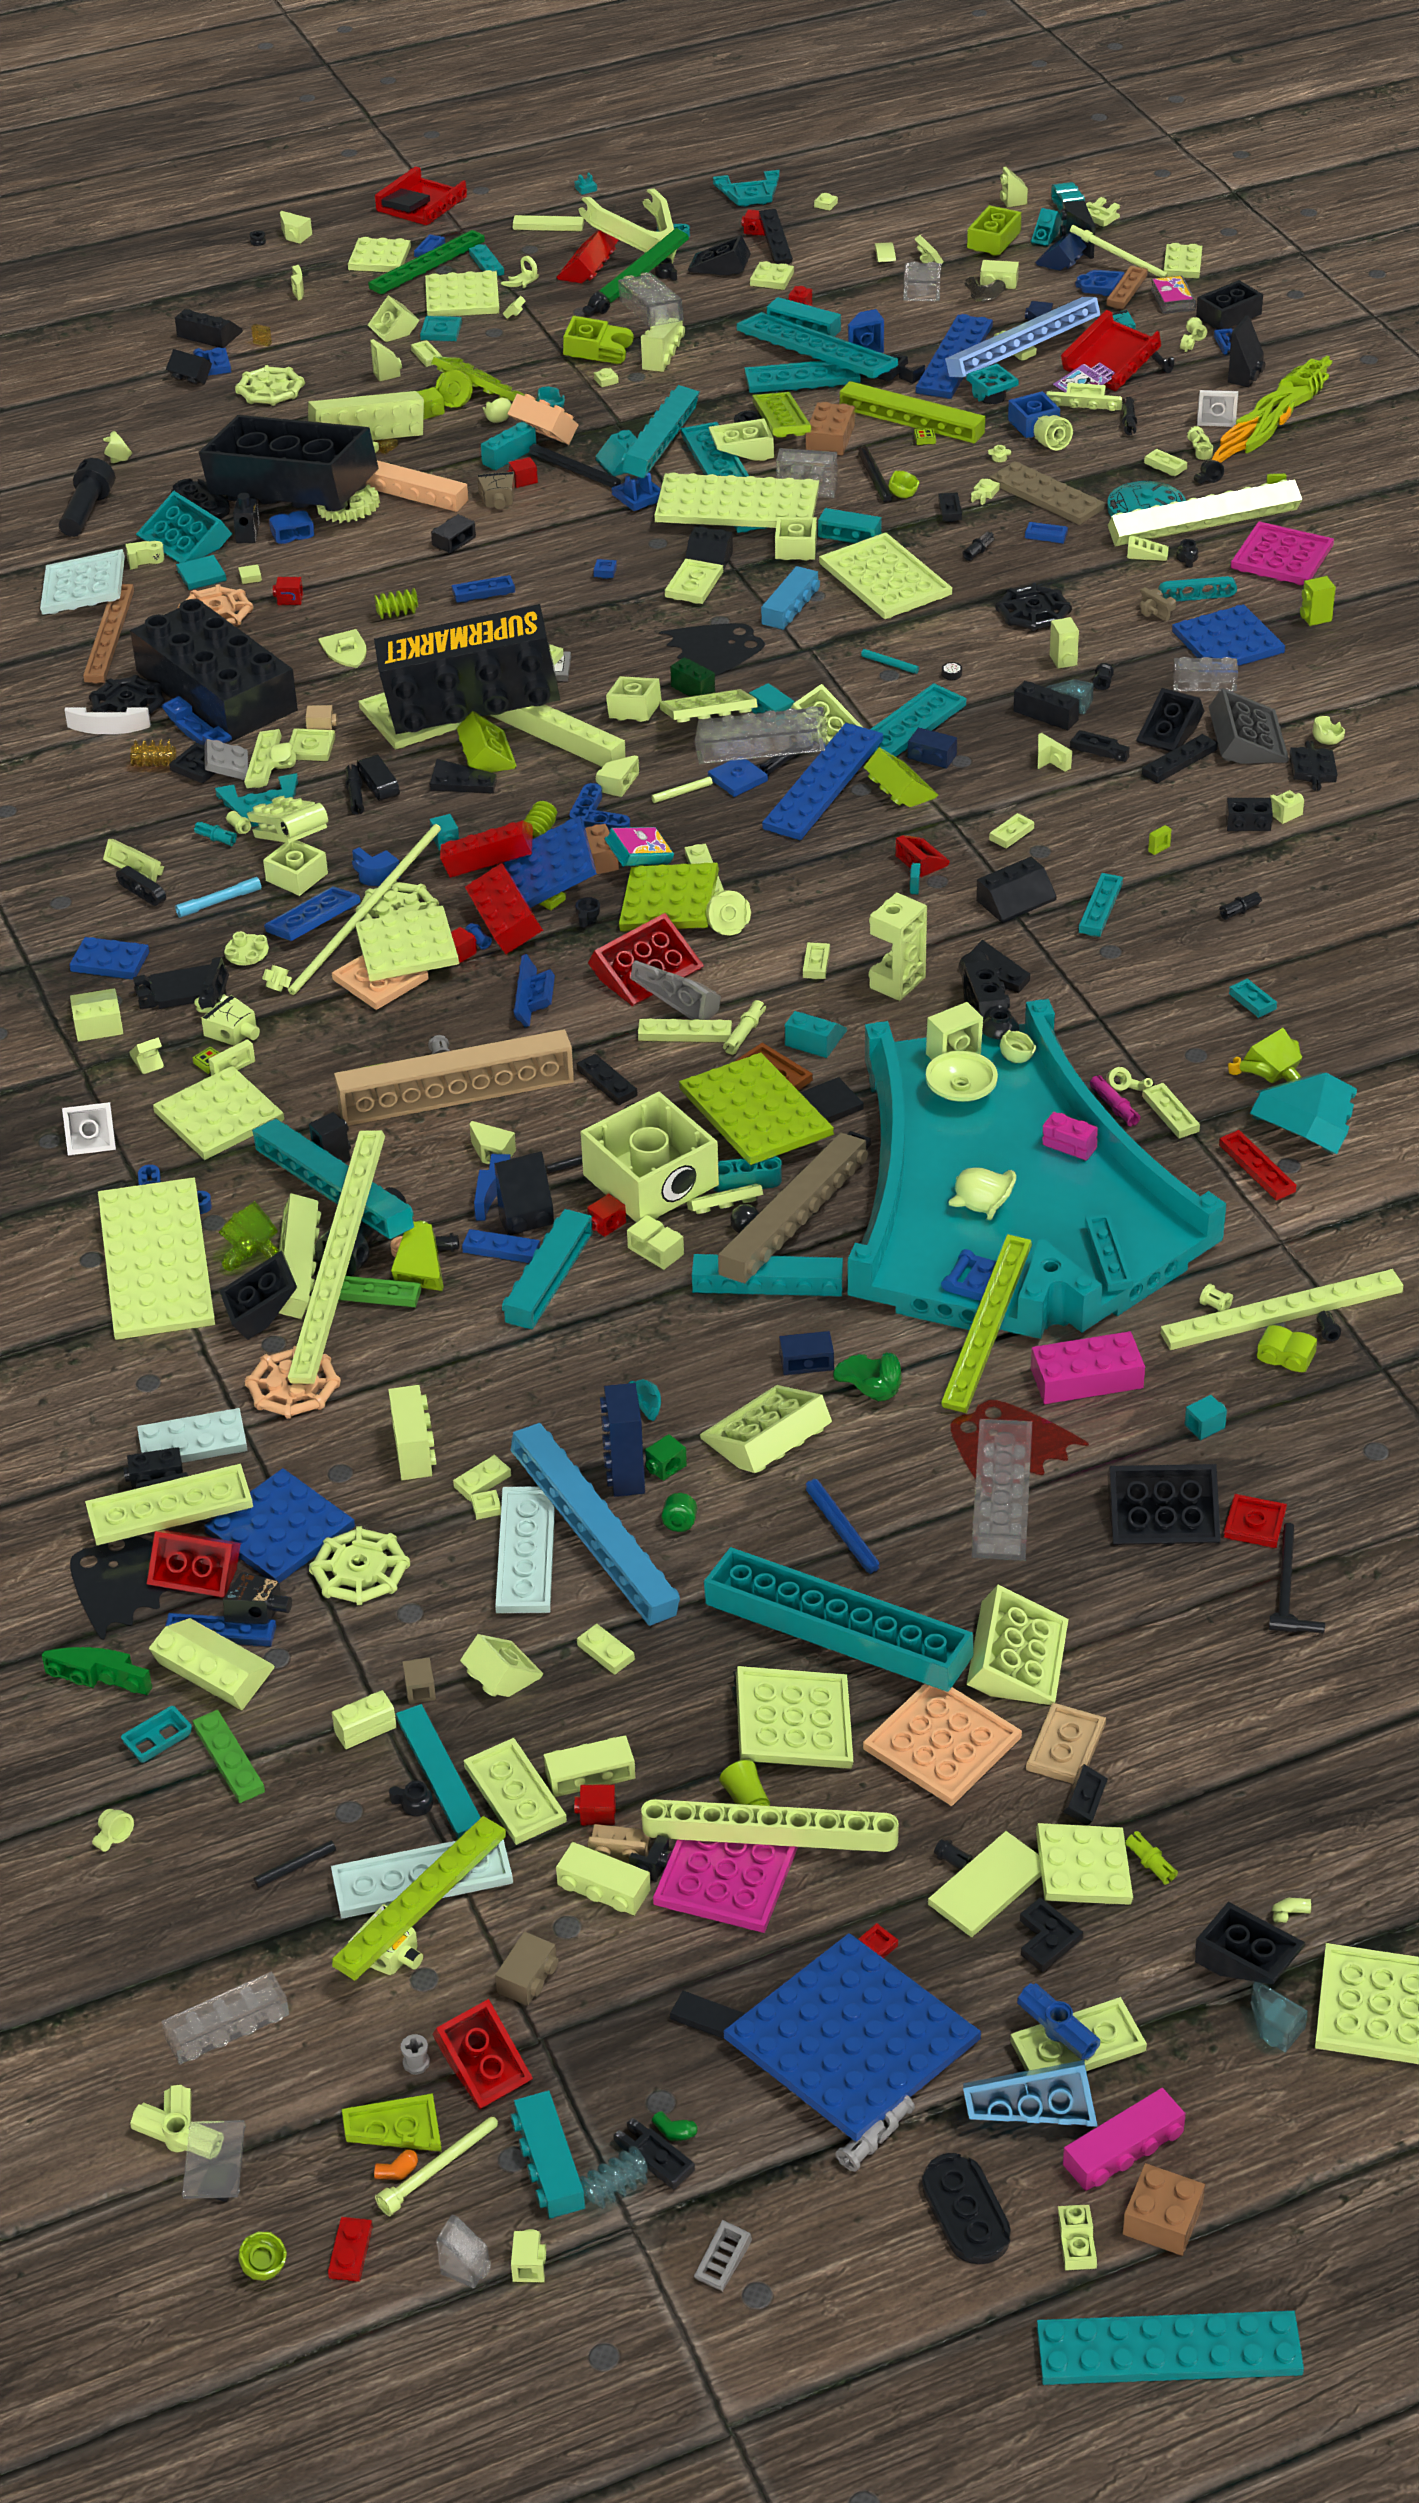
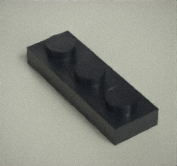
[576,1054,638,1105]

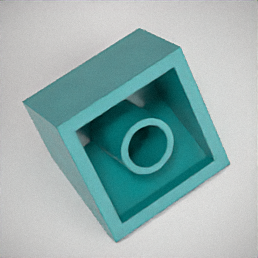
[595,430,636,476]
[785,1011,847,1058]

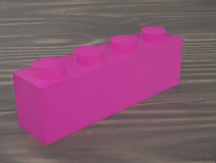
[1063,2088,1186,2191]

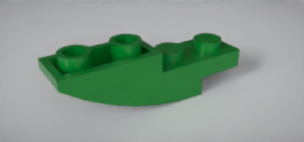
[42,1647,152,1696]

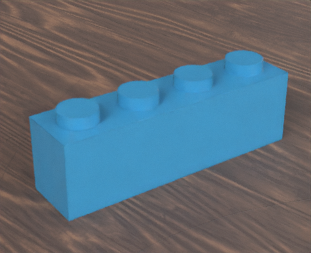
[761,566,820,630]

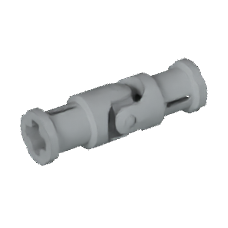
[836,2095,915,2172]

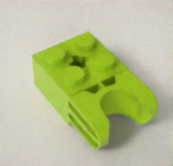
[563,316,634,364]

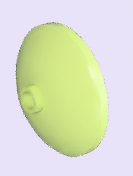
[926,1051,998,1102]

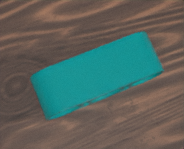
[713,1156,782,1192]

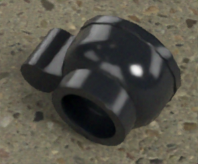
[655,257,677,281]
[582,291,610,317]
[1194,460,1224,484]
[1176,539,1198,568]
[575,897,600,928]
[389,1781,433,1816]

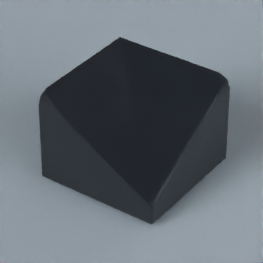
[899,365,925,384]

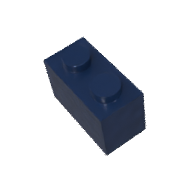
[908,727,957,769]
[779,1331,834,1375]

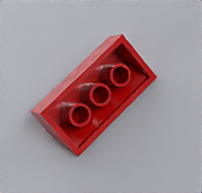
[556,230,619,283]
[440,821,533,878]

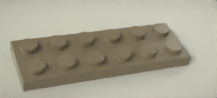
[990,461,1105,525]

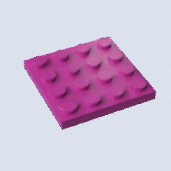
[1231,521,1334,585]
[653,1839,798,1933]

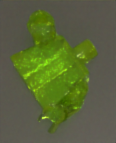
[218,1201,279,1271]

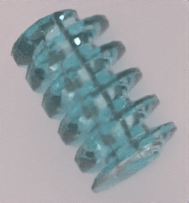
[579,2146,648,2210]

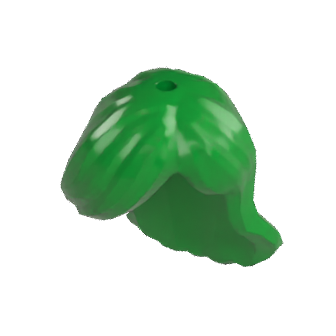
[833,1352,902,1401]

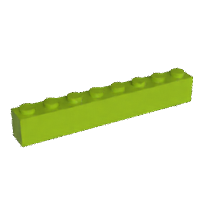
[839,381,985,443]

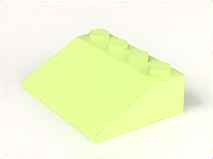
[700,1385,832,1473]
[967,1585,1068,1705]

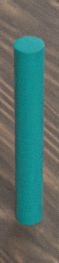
[861,649,919,674]

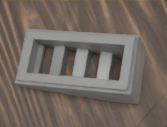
[694,2220,752,2292]

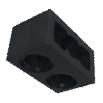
[1226,798,1273,831]

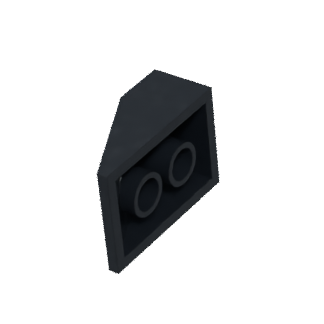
[1060,200,1095,259]
[688,235,751,275]
[1228,315,1265,388]
[1136,688,1205,752]
[494,1151,554,1235]
[219,1251,297,1340]
[1195,1902,1305,1984]

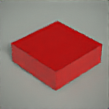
[858,1923,898,1958]

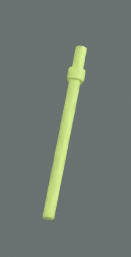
[1070,225,1167,278]

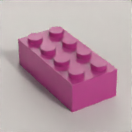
[1031,1331,1145,1404]

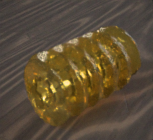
[130,739,177,767]

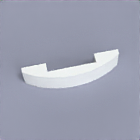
[65,708,151,734]

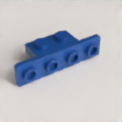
[513,954,555,1028]

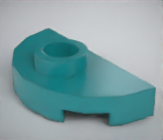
[629,1379,661,1421]

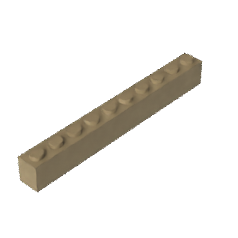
[718,1133,868,1283]

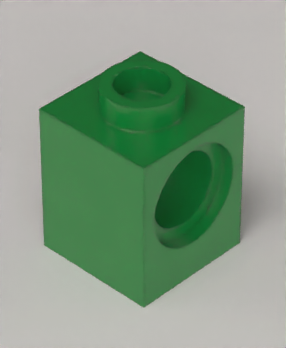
[645,1434,687,1481]

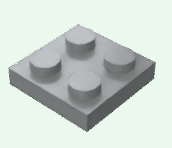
[204,739,248,780]

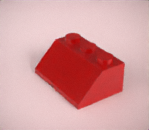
[147,1530,241,1597]

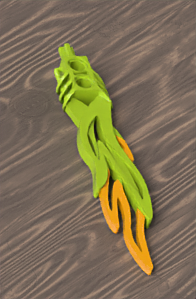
[1212,355,1333,463]

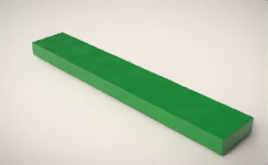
[599,228,689,303]

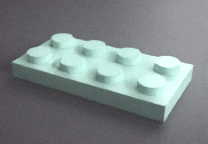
[137,1408,248,1463]

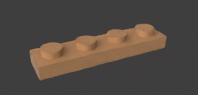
[1106,266,1148,309]

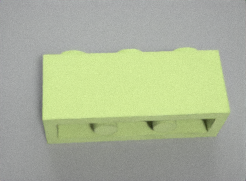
[544,1735,636,1797]
[556,1842,651,1916]

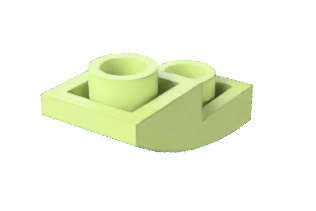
[1058,2205,1097,2270]

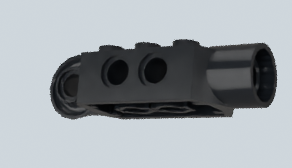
[958,951,1019,1039]

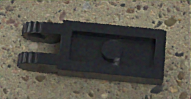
[613,2118,695,2190]

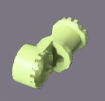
[1187,426,1213,460]

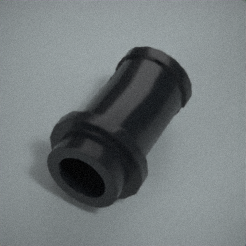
[435,1233,459,1252]
[1316,1310,1341,1342]
[934,1838,973,1870]

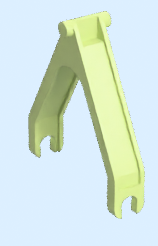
[579,188,677,264]

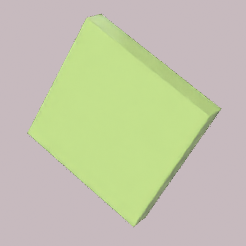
[289,728,336,761]

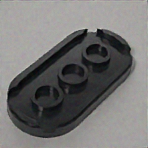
[171,478,230,519]
[922,2153,1011,2264]

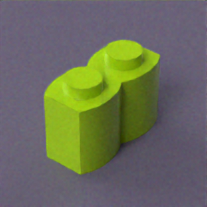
[1257,1325,1317,1372]

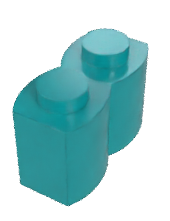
[1051,182,1085,211]

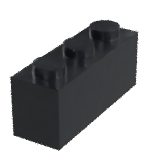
[1013,681,1080,731]

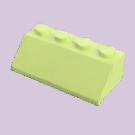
[149,1618,275,1711]

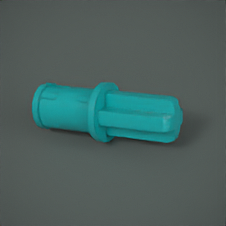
[194,822,237,846]

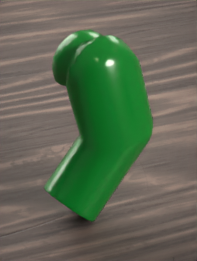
[651,2111,698,2142]

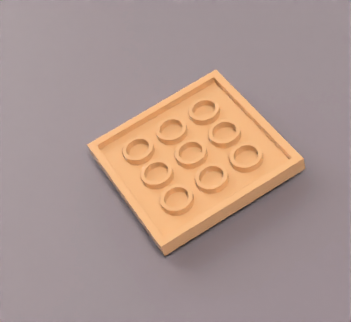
[863,1684,1022,1806]

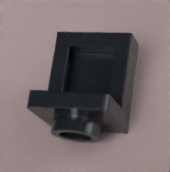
[629,1835,672,1882]

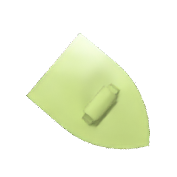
[318,629,367,668]

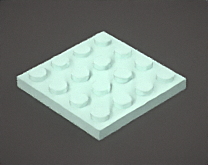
[40,549,125,615]

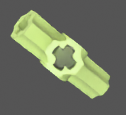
[130,2085,224,2161]

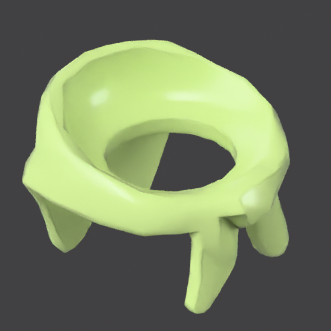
[103,431,132,464]

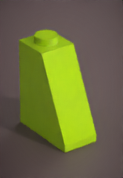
[391,1221,444,1291]

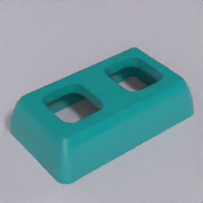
[121,1706,192,1763]

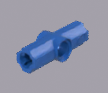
[1017,1983,1101,2060]

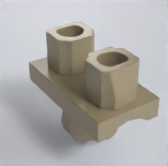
[1140,587,1176,622]

